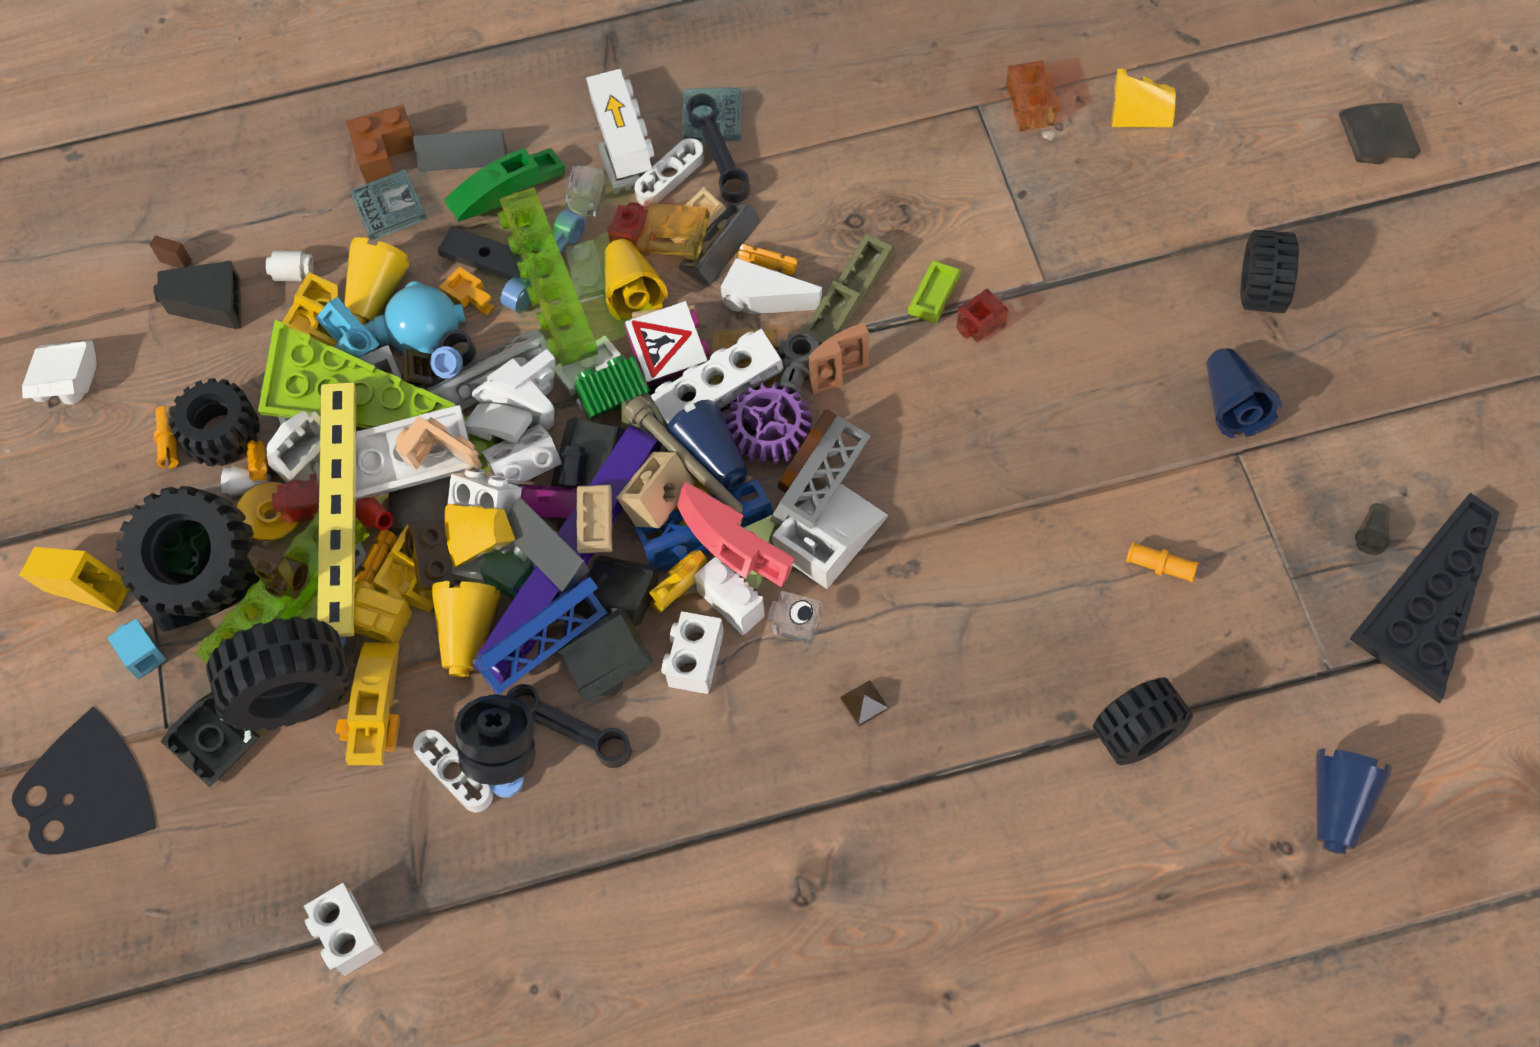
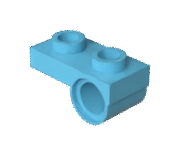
[316,297,380,358]

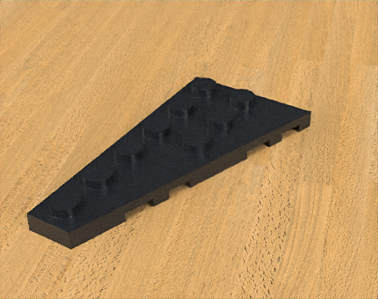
[1350,493,1500,704]

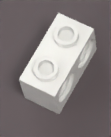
[482,424,562,485]
[448,467,522,515]
[662,611,724,694]
[304,883,384,976]

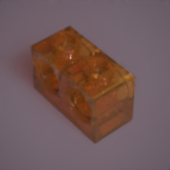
[1006,60,1060,132]

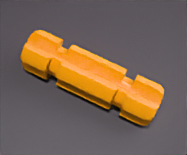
[738,243,798,275]
[247,440,268,482]
[355,530,397,584]

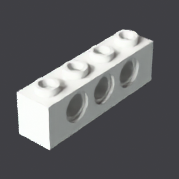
[651,329,784,425]

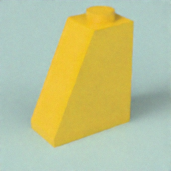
[19,547,130,613]

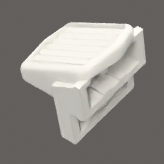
[472,349,555,431]
[267,411,321,502]

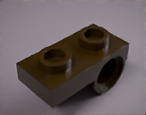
[405,520,455,591]
[247,545,309,600]

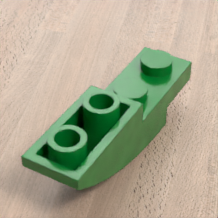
[444,148,565,222]

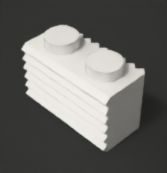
[694,557,765,635]

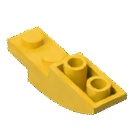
[345,642,399,765]

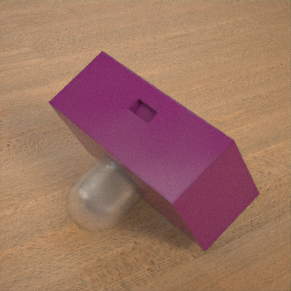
[516,484,577,532]

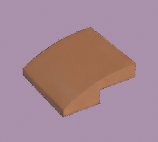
[808,322,869,395]

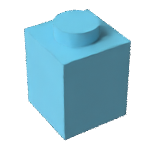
[107,618,167,680]

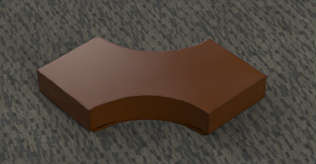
[777,409,837,493]

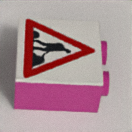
[625,301,710,387]

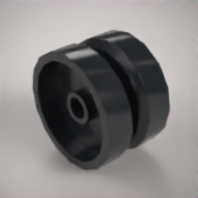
[454,694,536,785]

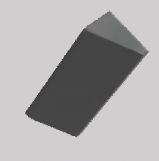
[413,129,507,171]
[679,203,760,284]
[507,498,589,594]

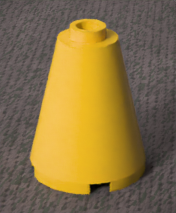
[344,237,411,324]
[605,239,668,321]
[432,581,501,677]

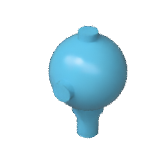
[362,281,466,355]

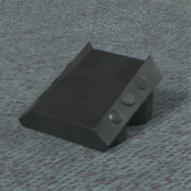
[551,416,625,487]
[573,555,659,627]
[558,607,653,701]
[161,692,261,787]

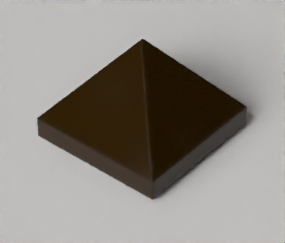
[403,348,433,386]
[840,680,888,726]

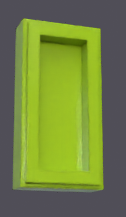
[908,260,961,324]

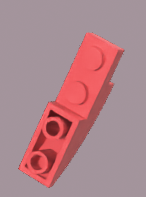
[677,482,795,587]

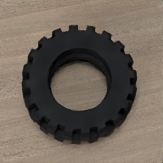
[116,486,256,617]
[206,617,351,731]

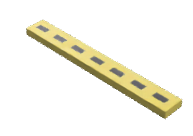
[317,382,357,637]

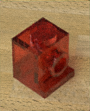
[607,202,651,252]
[956,288,1008,343]
[272,473,320,523]

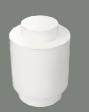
[266,251,314,282]

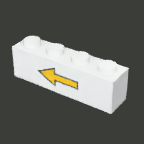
[586,69,655,179]

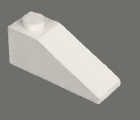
[720,258,823,314]

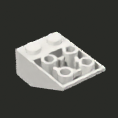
[772,484,888,589]

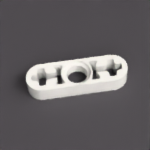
[634,138,704,206]
[413,730,493,812]

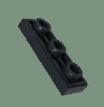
[437,226,534,280]

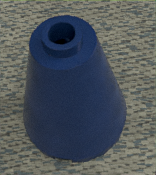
[1206,348,1282,438]
[666,399,748,490]
[1316,749,1392,855]

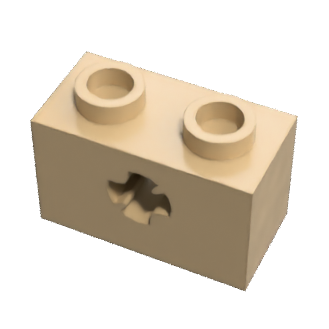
[616,452,694,528]

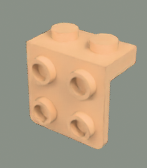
[395,416,482,470]

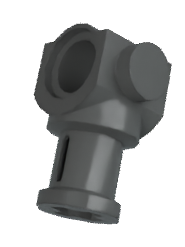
[777,333,820,396]

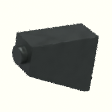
[153,260,241,329]

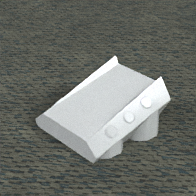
[22,340,97,405]

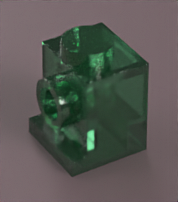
[479,549,534,599]

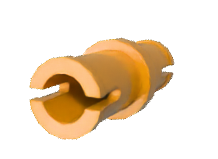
[153,405,179,469]
[1126,542,1199,583]

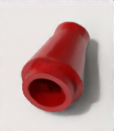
[355,497,393,531]

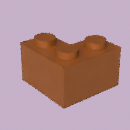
[346,104,415,187]

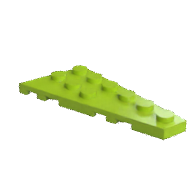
[258,319,456,428]

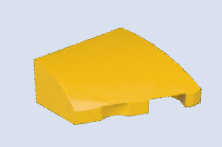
[1112,68,1176,127]
[282,272,338,347]
[445,503,515,568]
[371,525,434,612]
[649,550,708,614]

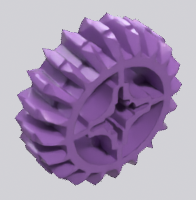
[726,382,813,467]

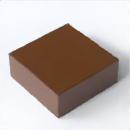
[150,235,192,268]

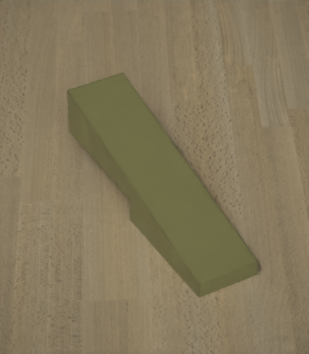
[802,233,895,344]

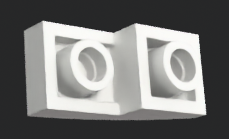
[465,403,533,444]

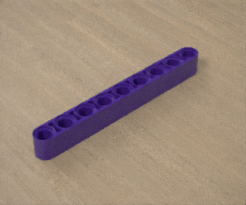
[474,425,662,683]

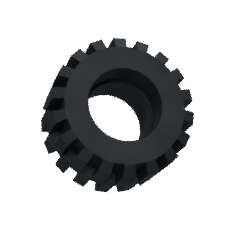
[1240,230,1299,313]
[168,378,260,466]
[1093,677,1193,765]

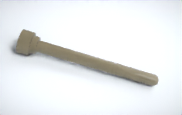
[623,396,743,514]

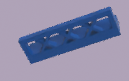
[634,479,773,572]
[472,577,607,695]

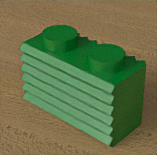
[573,355,650,421]

